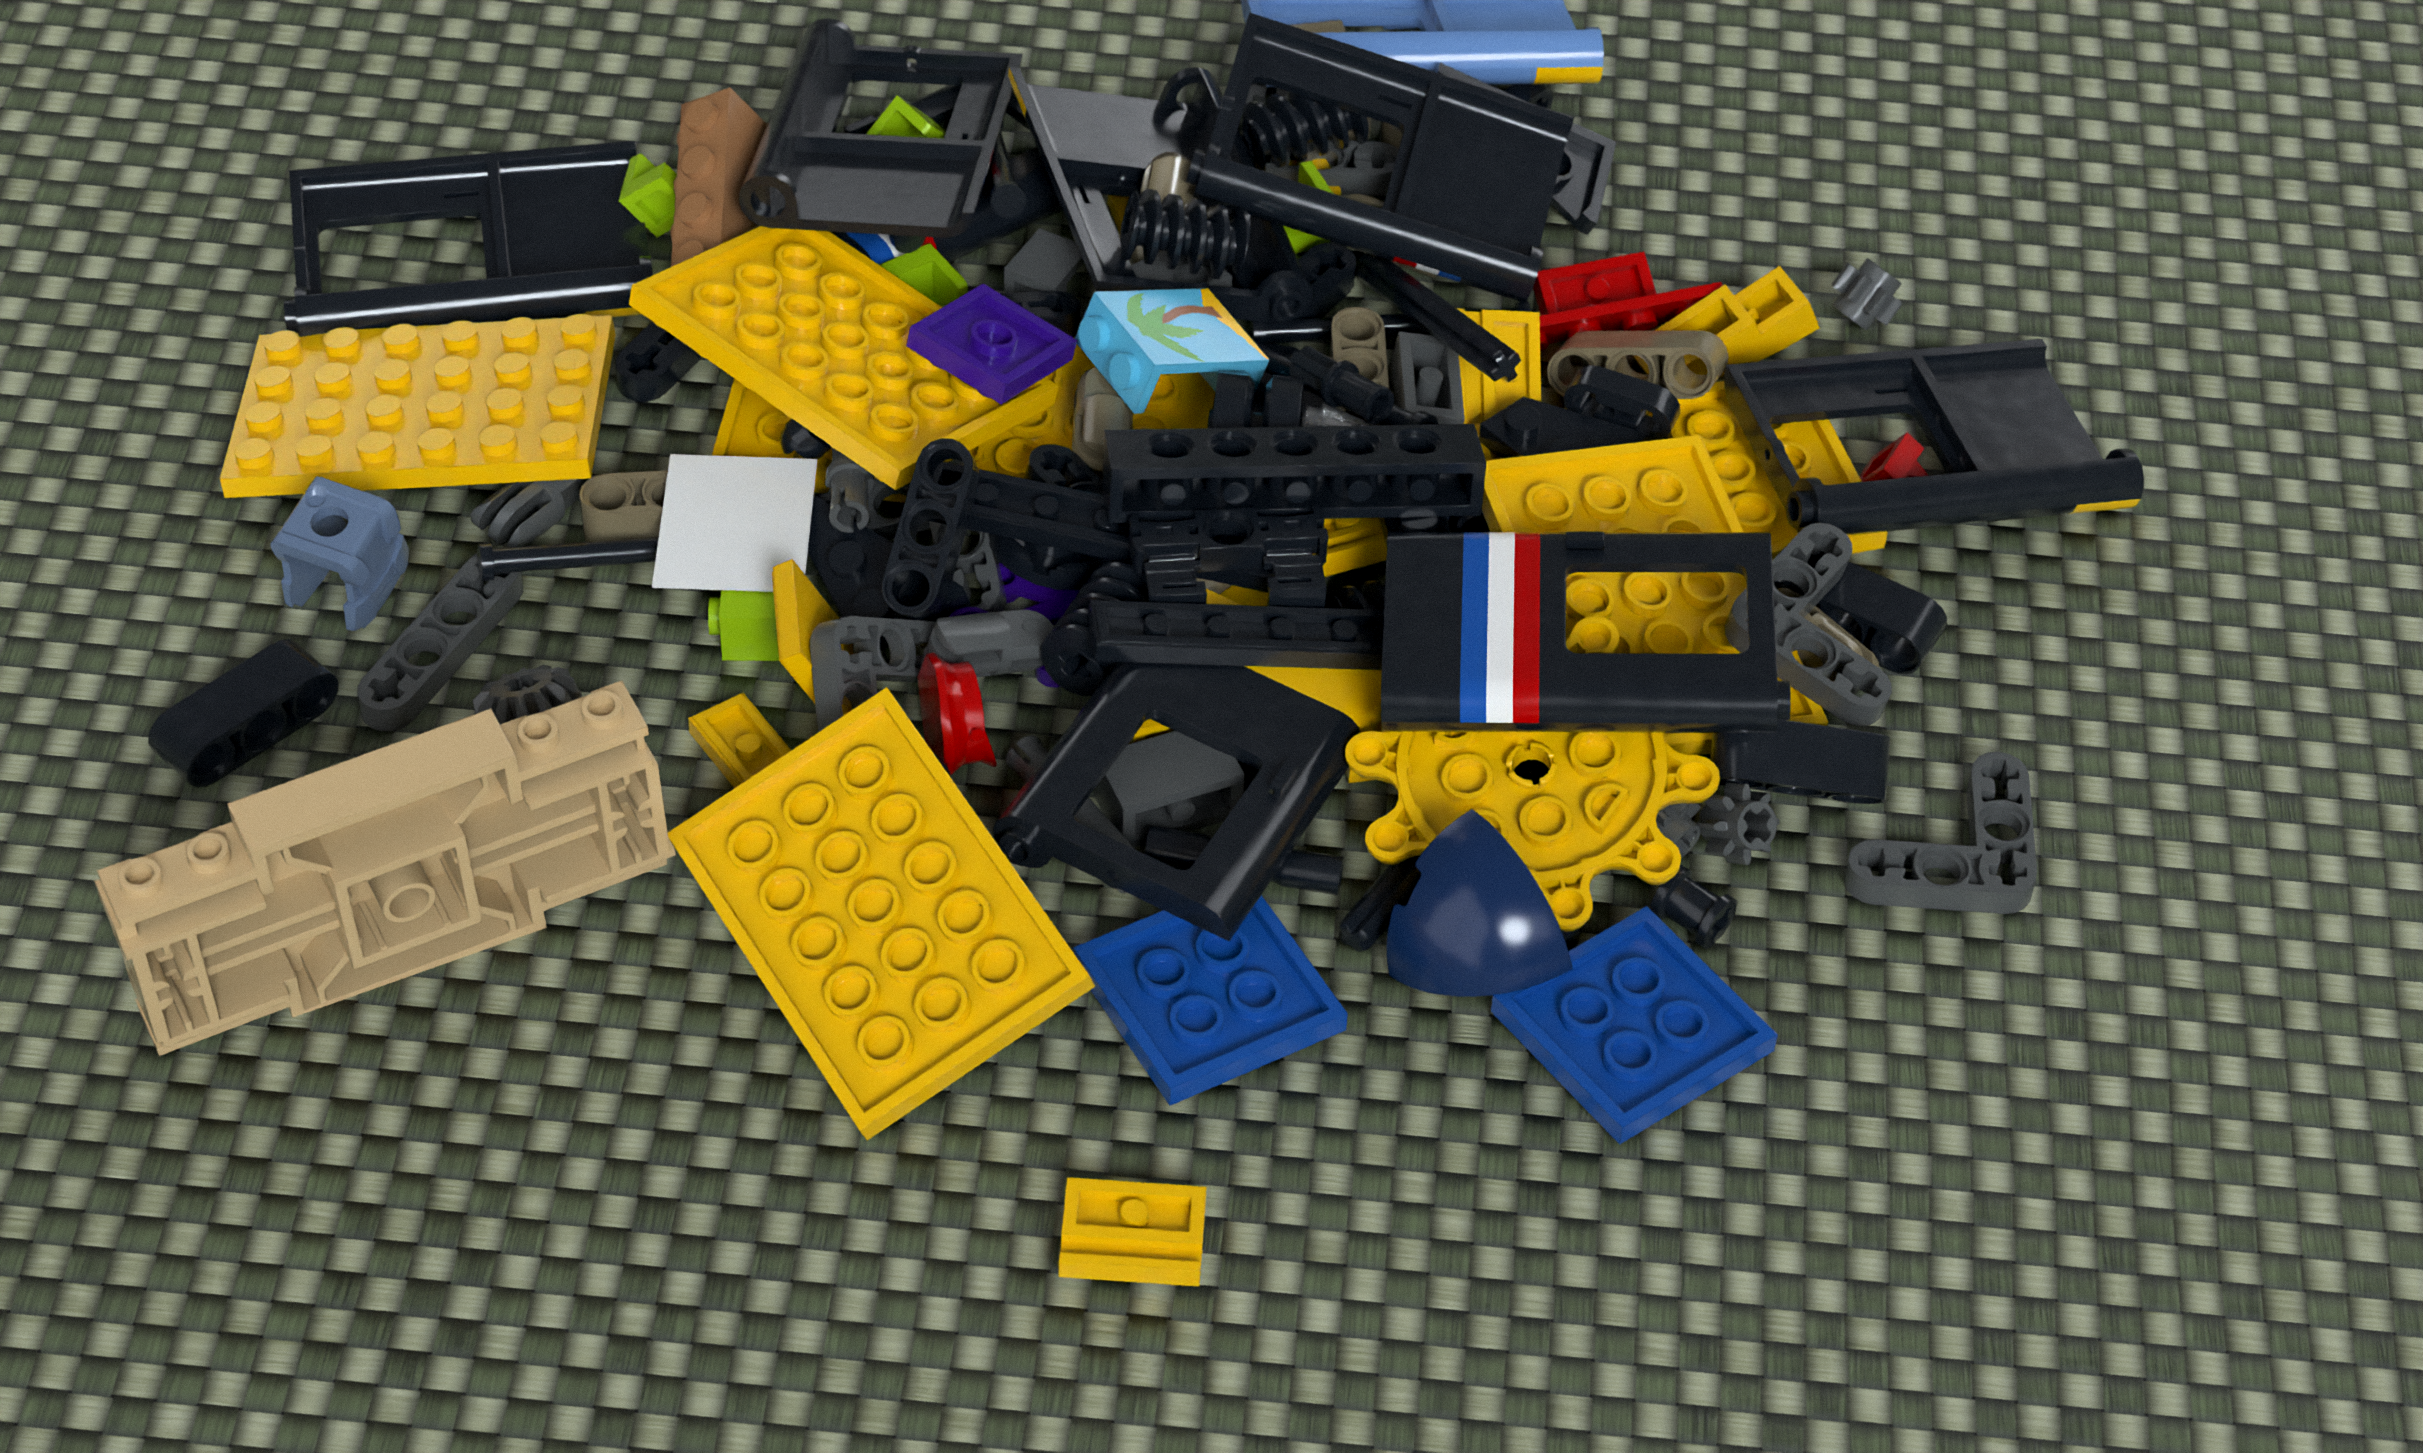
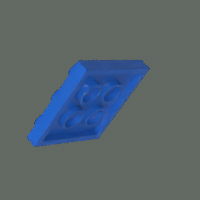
[1073,895,1348,1106]
[1491,906,1778,1144]

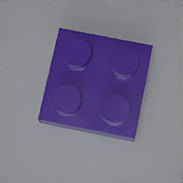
[906,284,1077,405]

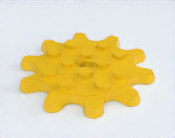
[1345,616,1720,931]

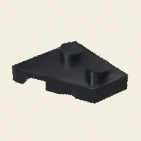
[1479,397,1648,459]

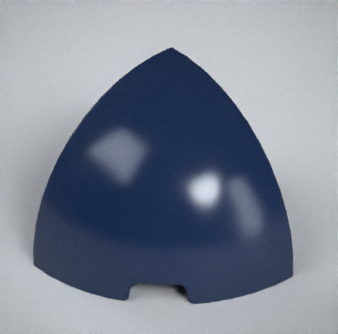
[1386,809,1573,997]

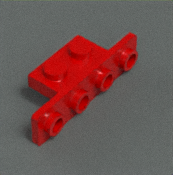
[1533,252,1723,352]

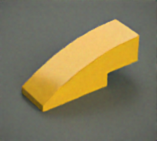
[1631,266,1820,377]

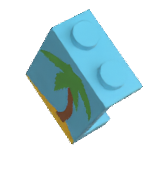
[1075,288,1269,414]

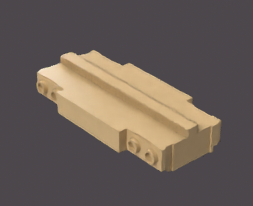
[95,680,676,1056]

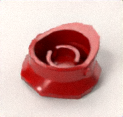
[917,652,997,775]

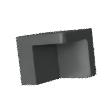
[1004,228,1084,293]

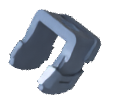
[270,476,409,631]

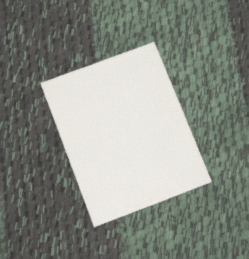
[652,454,817,592]

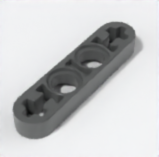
[357,548,523,731]

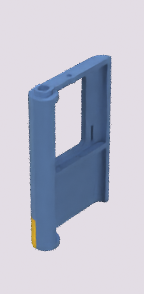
[1241,0,1604,88]

